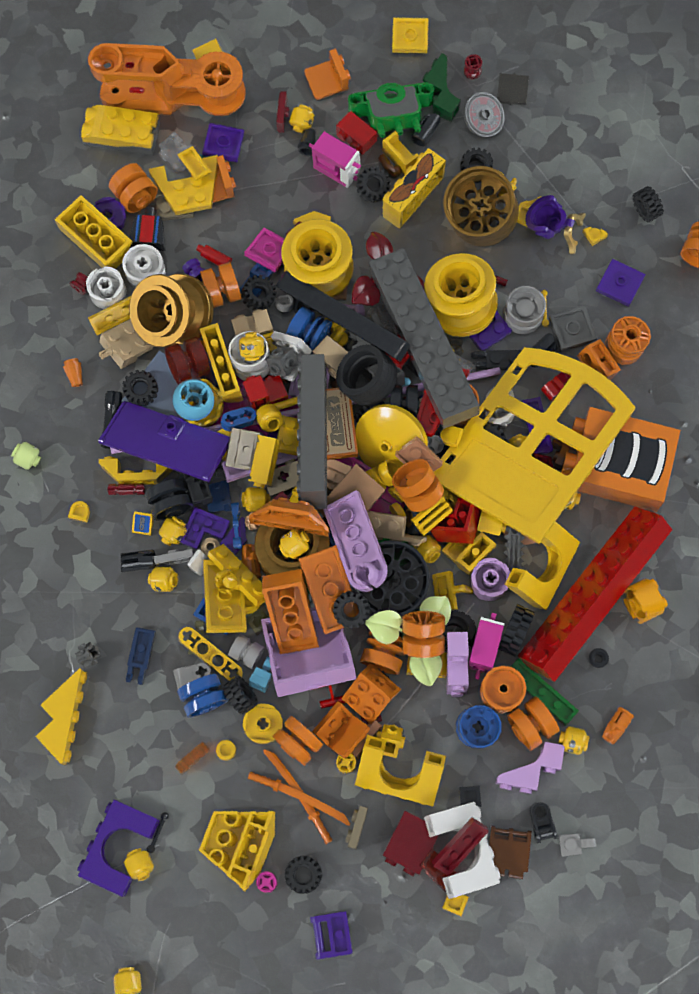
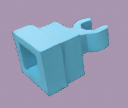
[249,656,272,693]

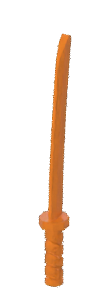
[263,749,333,844]
[248,771,351,826]

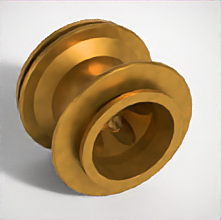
[129,274,214,347]
[254,525,330,576]

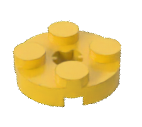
[243,703,283,744]

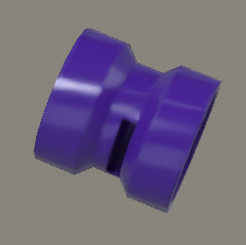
[182,258,205,282]

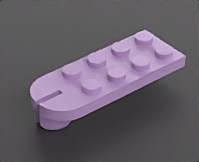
[323,490,387,592]

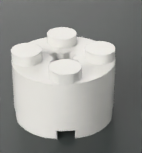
[86,267,127,309]

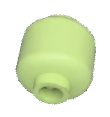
[11,442,41,470]

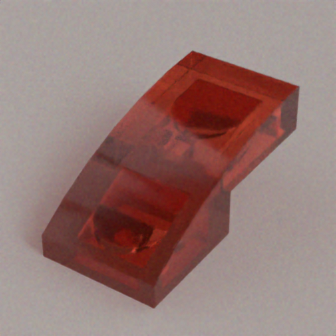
[419,849,457,892]

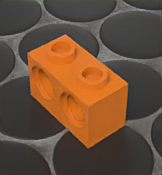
[577,339,621,380]

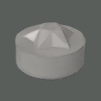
[275,294,294,312]

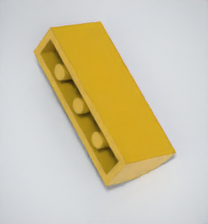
[200,323,243,403]

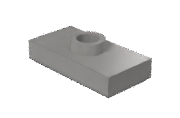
[154,549,194,567]

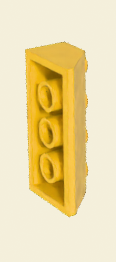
[55,195,133,269]

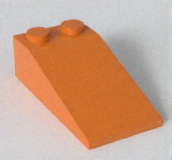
[262,569,319,654]

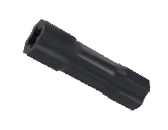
[101,390,123,449]

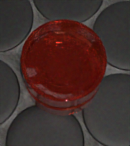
[165,337,210,385]

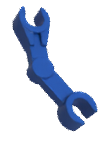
[231,502,242,549]

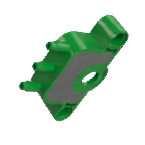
[348,82,434,138]

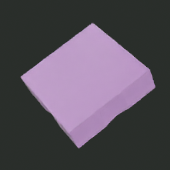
[261,607,356,697]

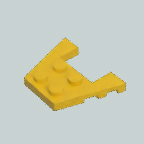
[148,155,218,215]

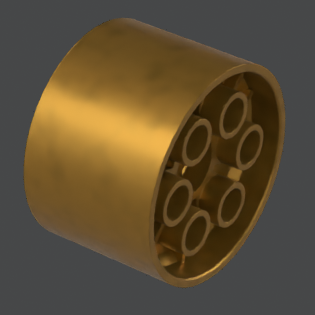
[443,166,519,246]

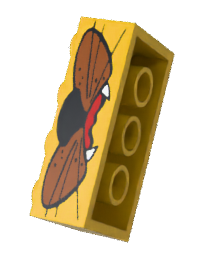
[382,148,446,229]

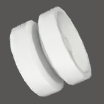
[122,244,166,289]

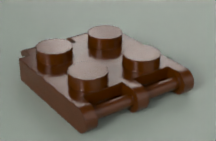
[489,825,532,879]

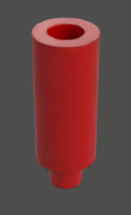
[196,244,232,266]

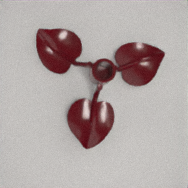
[352,231,424,306]

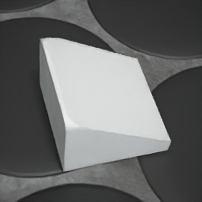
[187,550,211,576]

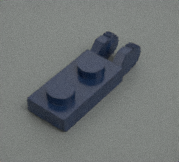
[126,627,156,685]

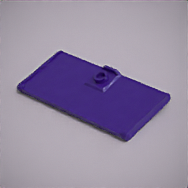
[98,401,230,482]

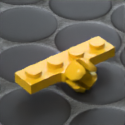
[208,544,265,606]

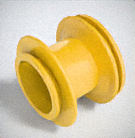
[281,219,354,298]
[424,253,498,337]

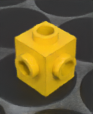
[377,724,406,758]

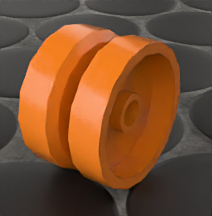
[480,666,527,714]
[272,716,323,766]

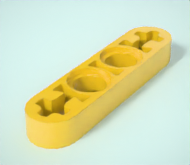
[178,627,243,681]

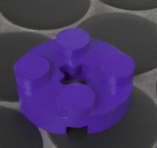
[94,197,127,230]

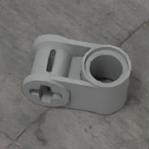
[173,663,213,689]

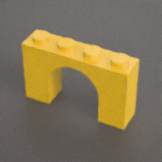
[504,522,580,610]
[355,735,446,807]

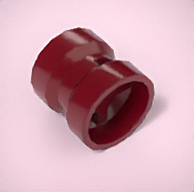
[464,54,483,79]

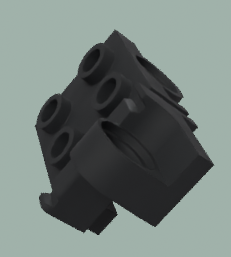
[183,462,225,505]

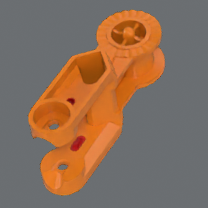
[88,43,246,116]

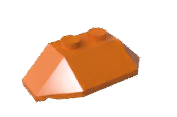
[249,498,329,537]

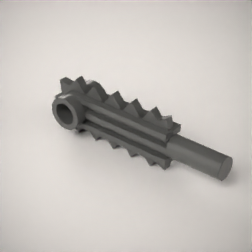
[503,526,525,573]

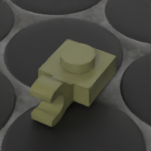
[188,621,209,655]

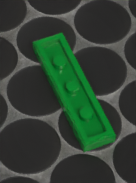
[511,658,579,726]

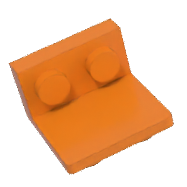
[342,664,401,724]

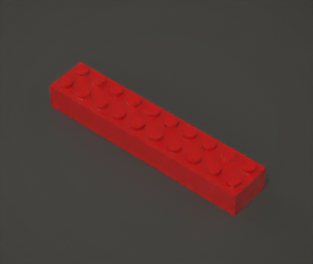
[518,506,672,682]

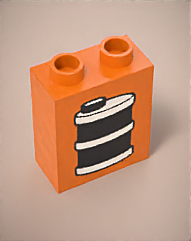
[561,407,681,512]

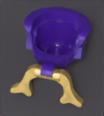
[525,195,586,254]

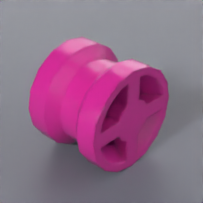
[256,871,278,893]

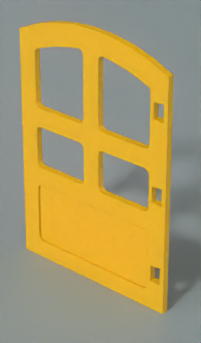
[434,347,635,544]

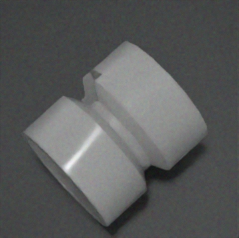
[228,634,265,669]

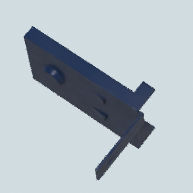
[207,477,232,513]

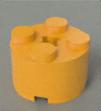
[623,578,668,624]

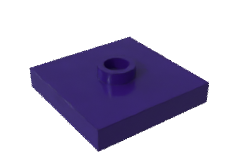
[202,123,245,163]
[596,259,646,307]

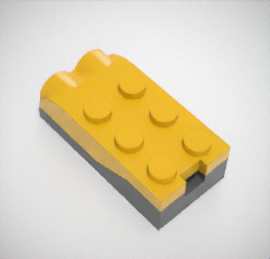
[81,105,161,156]

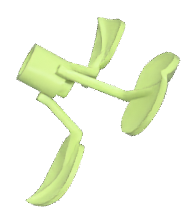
[365,596,451,686]

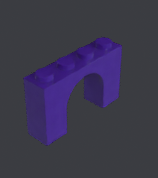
[77,800,160,897]

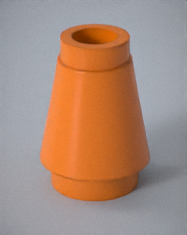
[63,358,83,387]

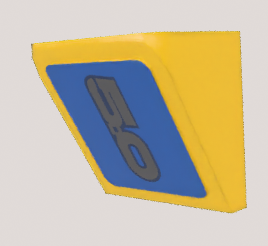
[132,511,154,536]

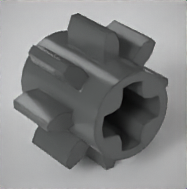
[75,642,101,668]

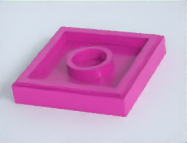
[244,228,285,272]

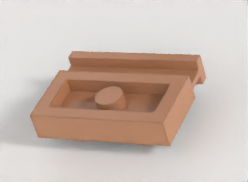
[395,436,443,471]

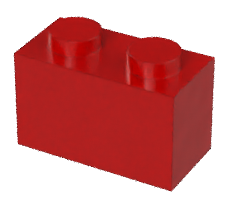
[336,111,377,155]

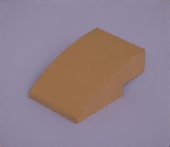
[317,464,385,519]

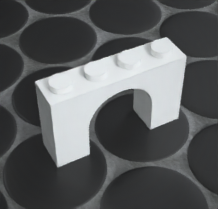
[424,802,500,899]

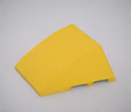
[199,811,275,891]

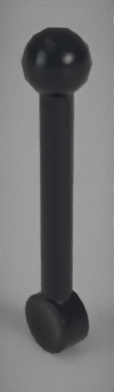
[147,812,169,853]

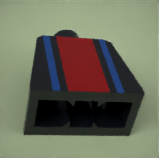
[129,207,166,251]

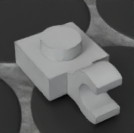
[559,834,596,856]

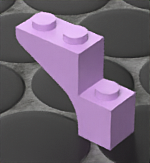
[446,632,469,697]
[495,742,565,794]

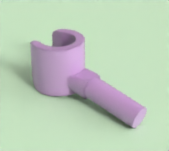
[342,303,365,316]

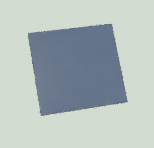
[122,351,204,417]

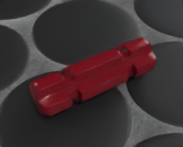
[107,483,145,495]

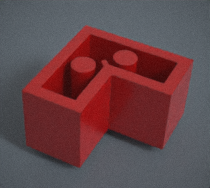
[243,375,289,410]
[431,497,482,544]

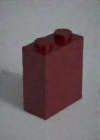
[382,811,439,877]

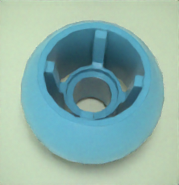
[173,379,214,421]

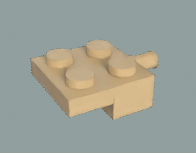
[99,319,153,369]

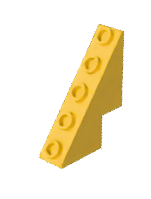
[36,668,87,766]

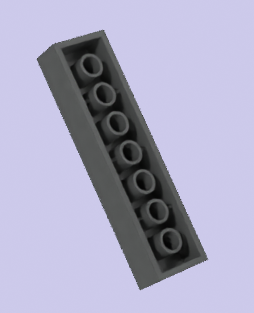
[297,354,327,509]

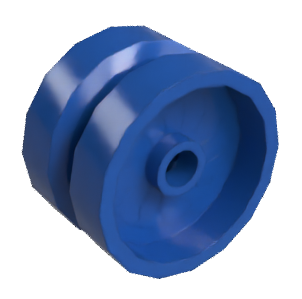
[177,674,228,718]

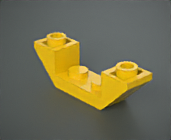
[99,456,173,485]

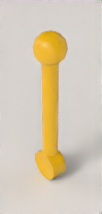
[541,290,549,327]

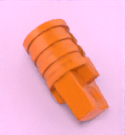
[242,544,261,579]
[602,707,634,745]

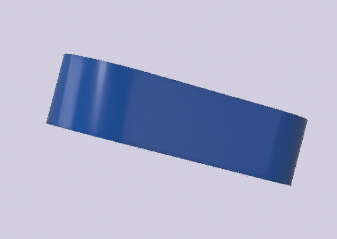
[220,407,256,432]

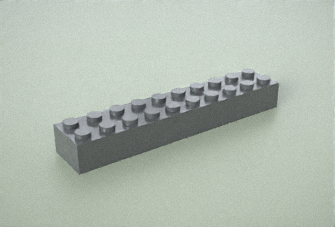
[369,248,479,429]

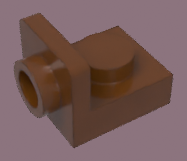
[551,438,571,471]

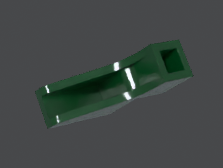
[422,53,461,122]

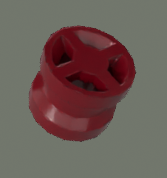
[69,272,88,295]

